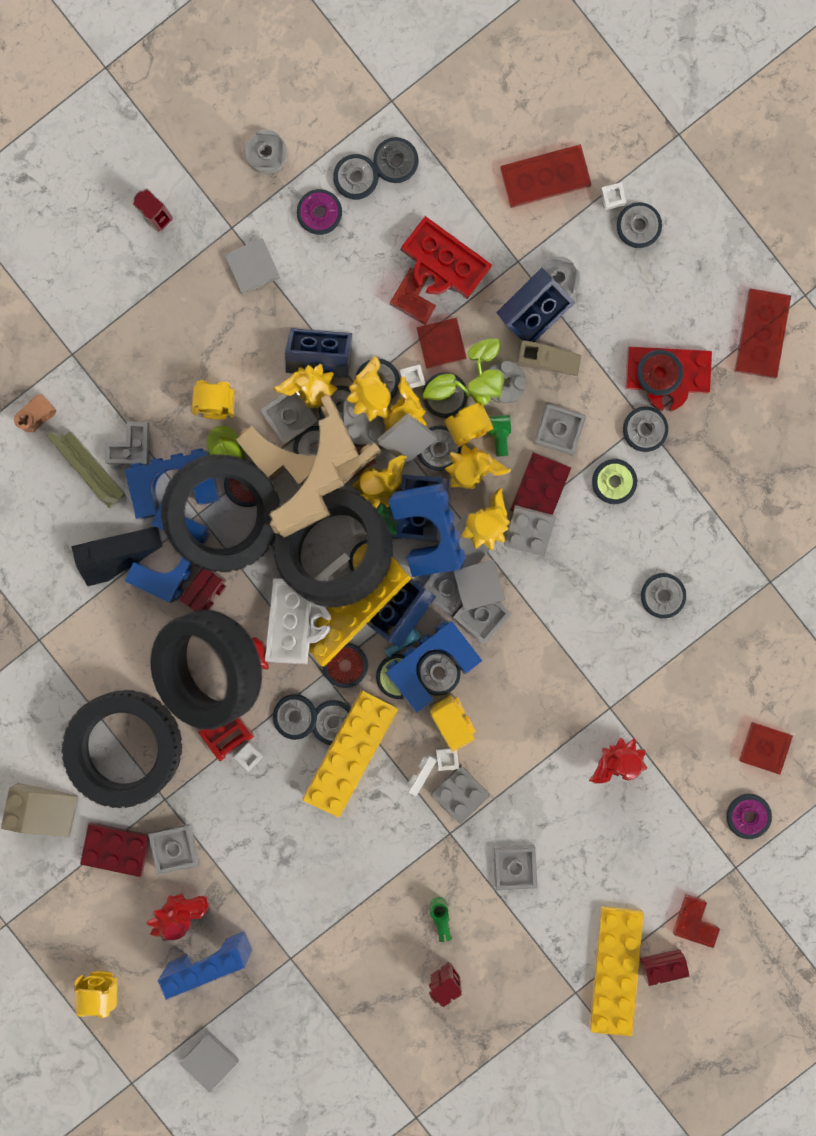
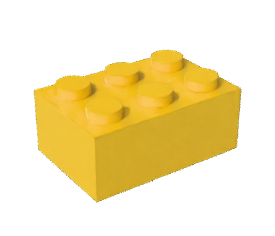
[430,694,476,752]

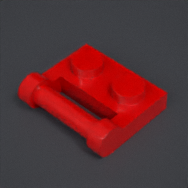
[198,718,254,761]

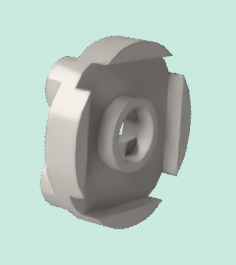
[245,130,288,174]
[541,257,580,296]
[489,361,527,404]

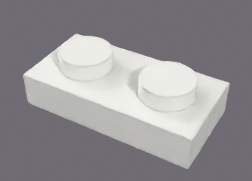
[314,552,350,582]
[407,753,437,796]

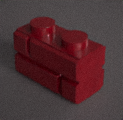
[133,189,173,232]
[180,568,227,611]
[640,949,690,986]
[429,962,462,1008]

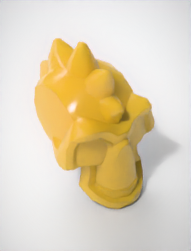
[347,356,390,421]
[273,364,337,408]
[383,376,427,433]
[445,445,511,489]
[352,455,407,509]
[462,488,510,550]

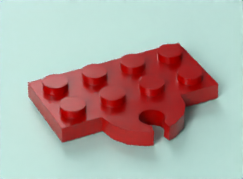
[400,216,492,299]
[625,346,712,412]

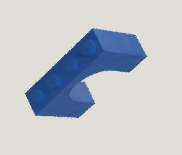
[125,448,221,519]
[389,484,465,577]
[125,506,210,603]
[384,621,483,713]
[158,931,252,1000]

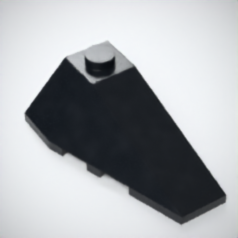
[71,527,163,586]

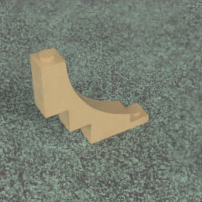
[270,395,358,537]
[236,427,382,489]

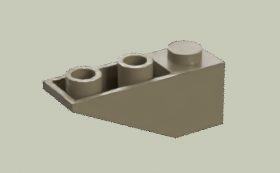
[516,340,581,376]

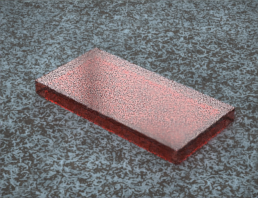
[500,144,592,208]
[734,288,791,379]

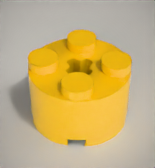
[191,380,235,420]
[444,402,494,448]
[74,971,118,1018]

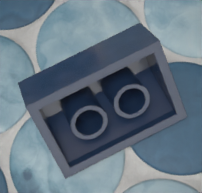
[496,267,575,342]
[285,328,352,378]
[396,475,449,542]

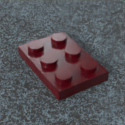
[509,452,571,515]
[80,822,150,877]

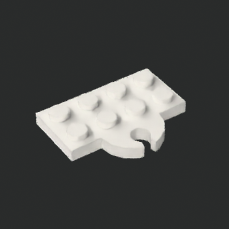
[265,579,331,664]

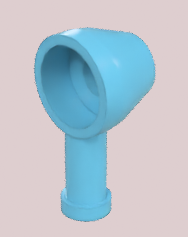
[384,628,422,657]

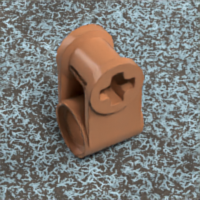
[14,394,57,433]

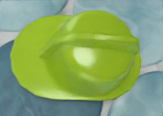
[207,425,246,460]

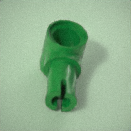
[489,415,511,457]
[430,897,452,942]

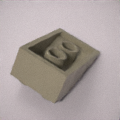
[1,783,78,837]

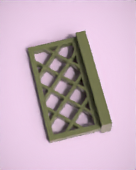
[46,431,126,508]

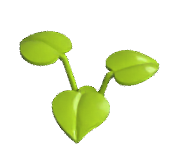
[423,338,503,406]

